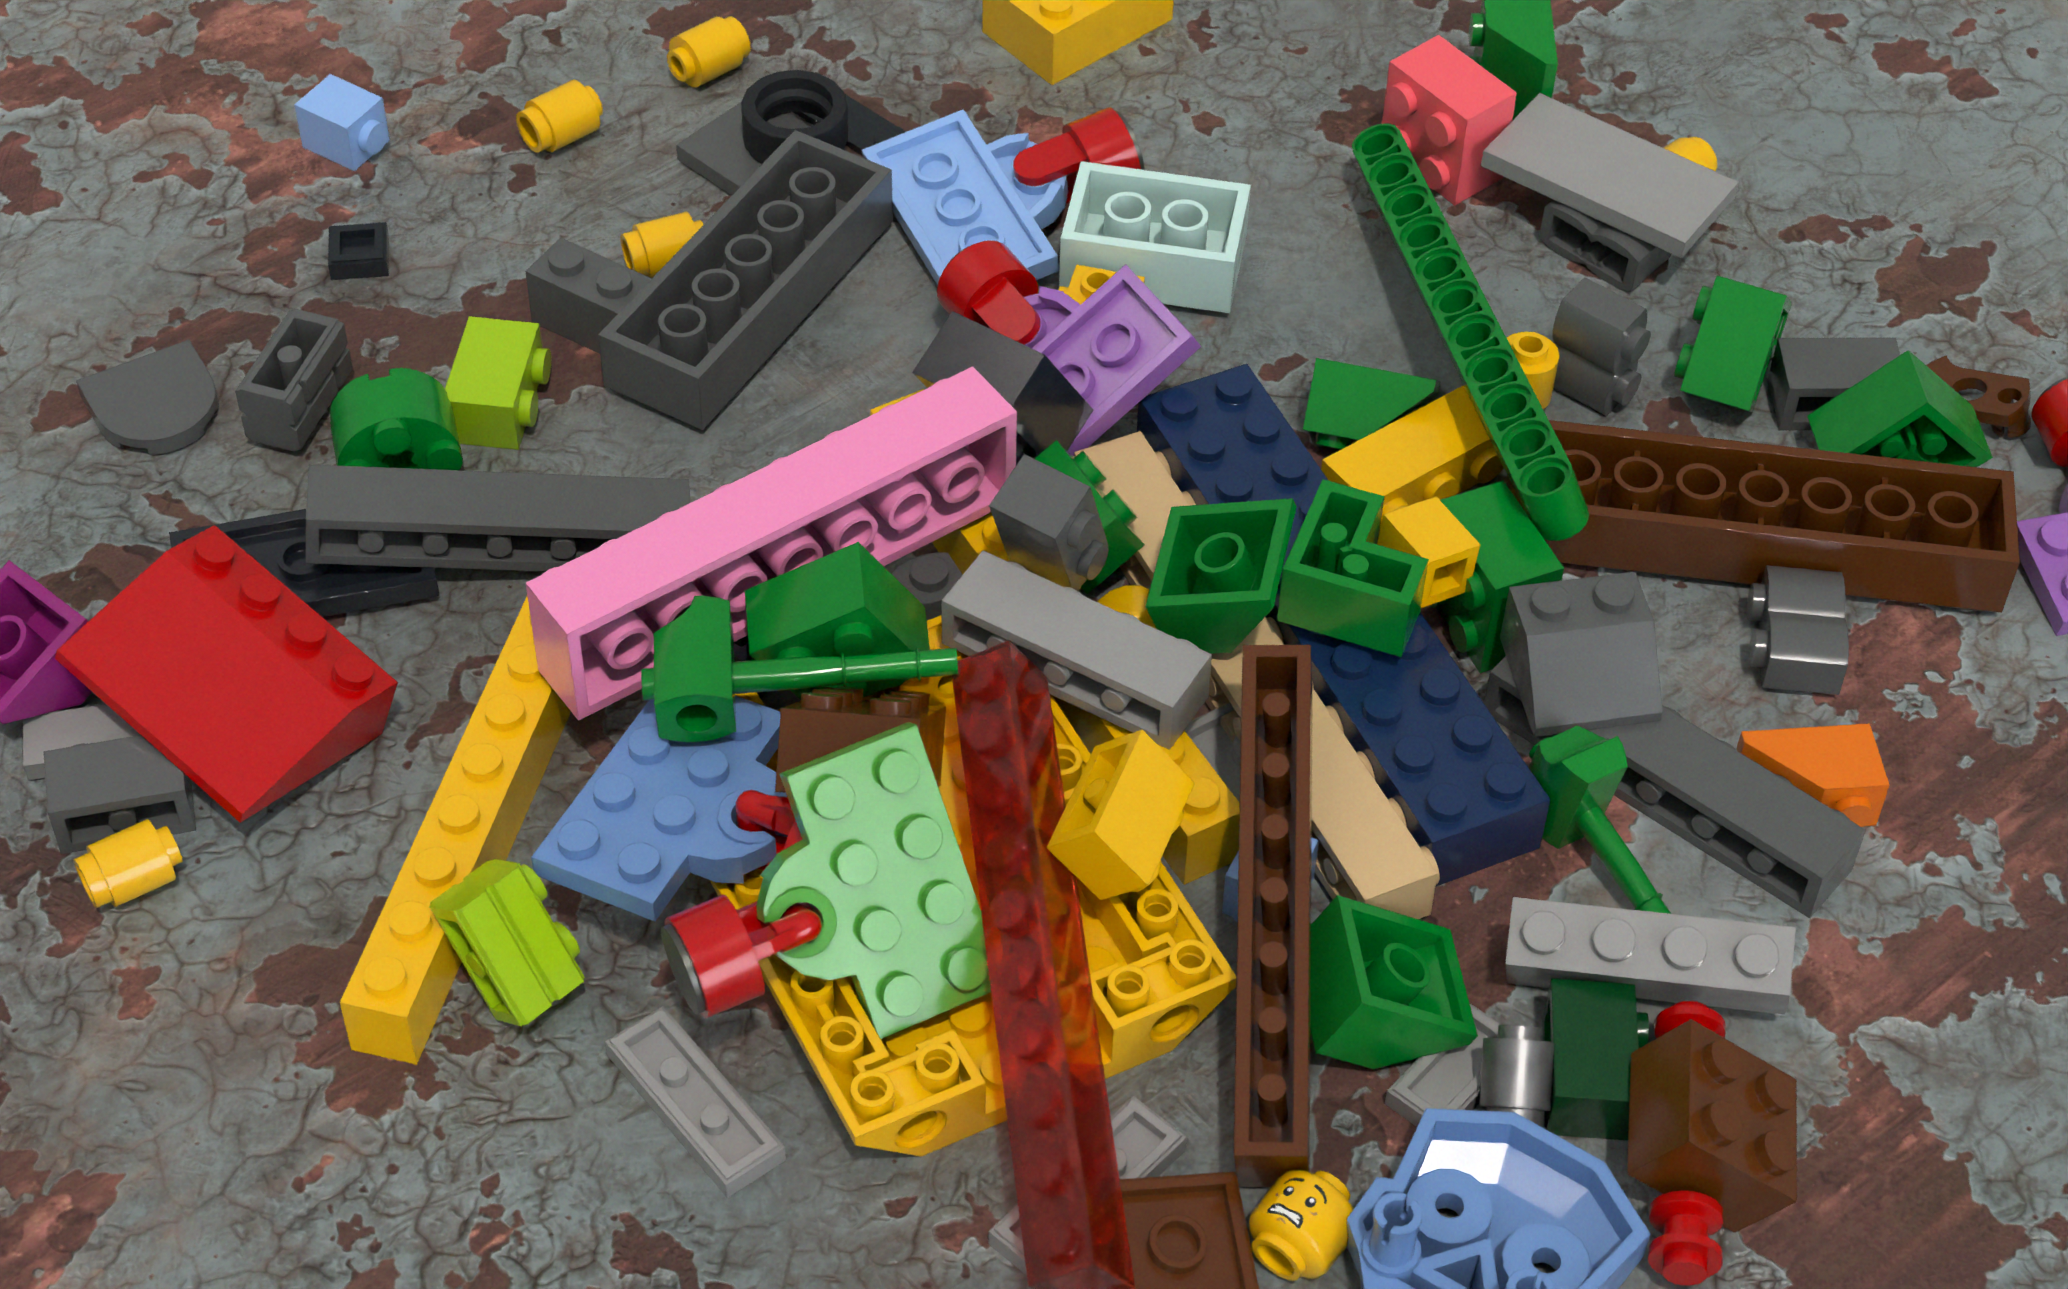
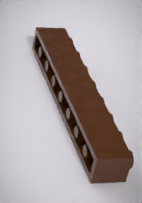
[1234,645,1313,1187]

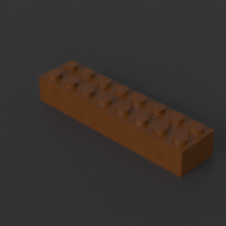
[1507,420,2020,613]

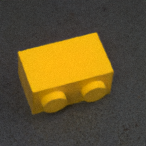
[1046,730,1195,900]

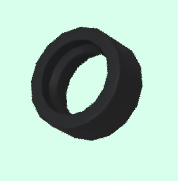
[741,70,848,163]

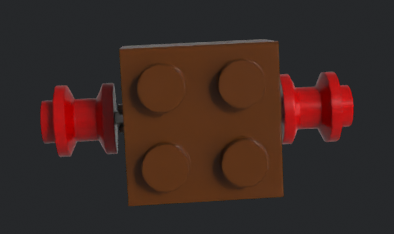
[1627,1001,1797,1286]

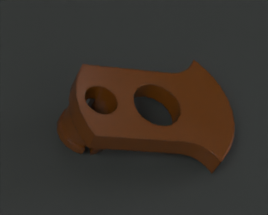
[1926,355,2031,438]

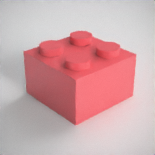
[1382,35,1517,206]

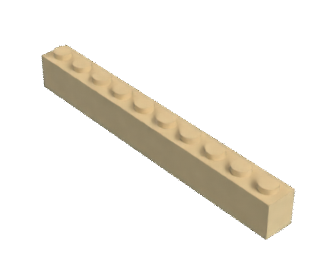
[1074,431,1440,919]

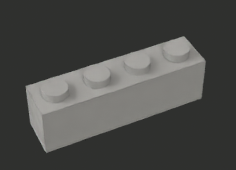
[941,550,1212,750]
[1505,897,1796,1015]

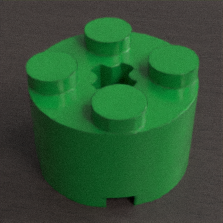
[330,368,463,470]

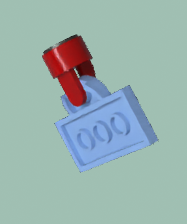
[862,107,1145,285]

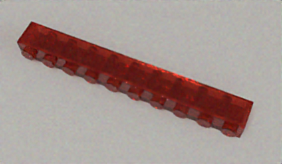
[952,640,1135,1289]

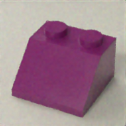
[0,560,92,724]

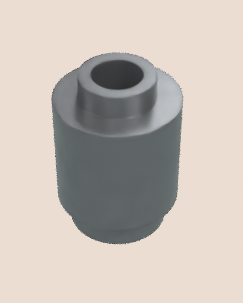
[1480,1025,1555,1128]

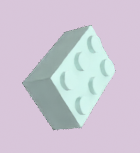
[1059,161,1251,313]

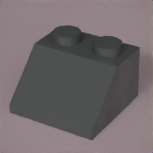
[1500,572,1663,737]

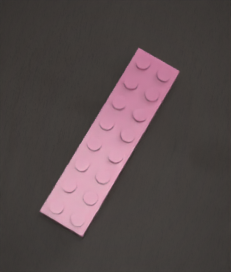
[526,366,1017,721]

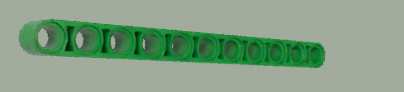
[1352,123,1589,541]

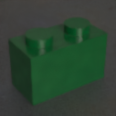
[1542,978,1649,1141]

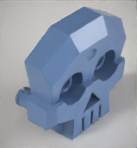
[1346,1108,1650,1289]

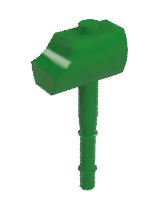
[641,596,958,742]
[1528,725,1672,914]

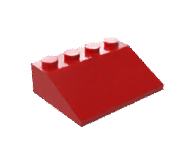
[55,525,398,823]

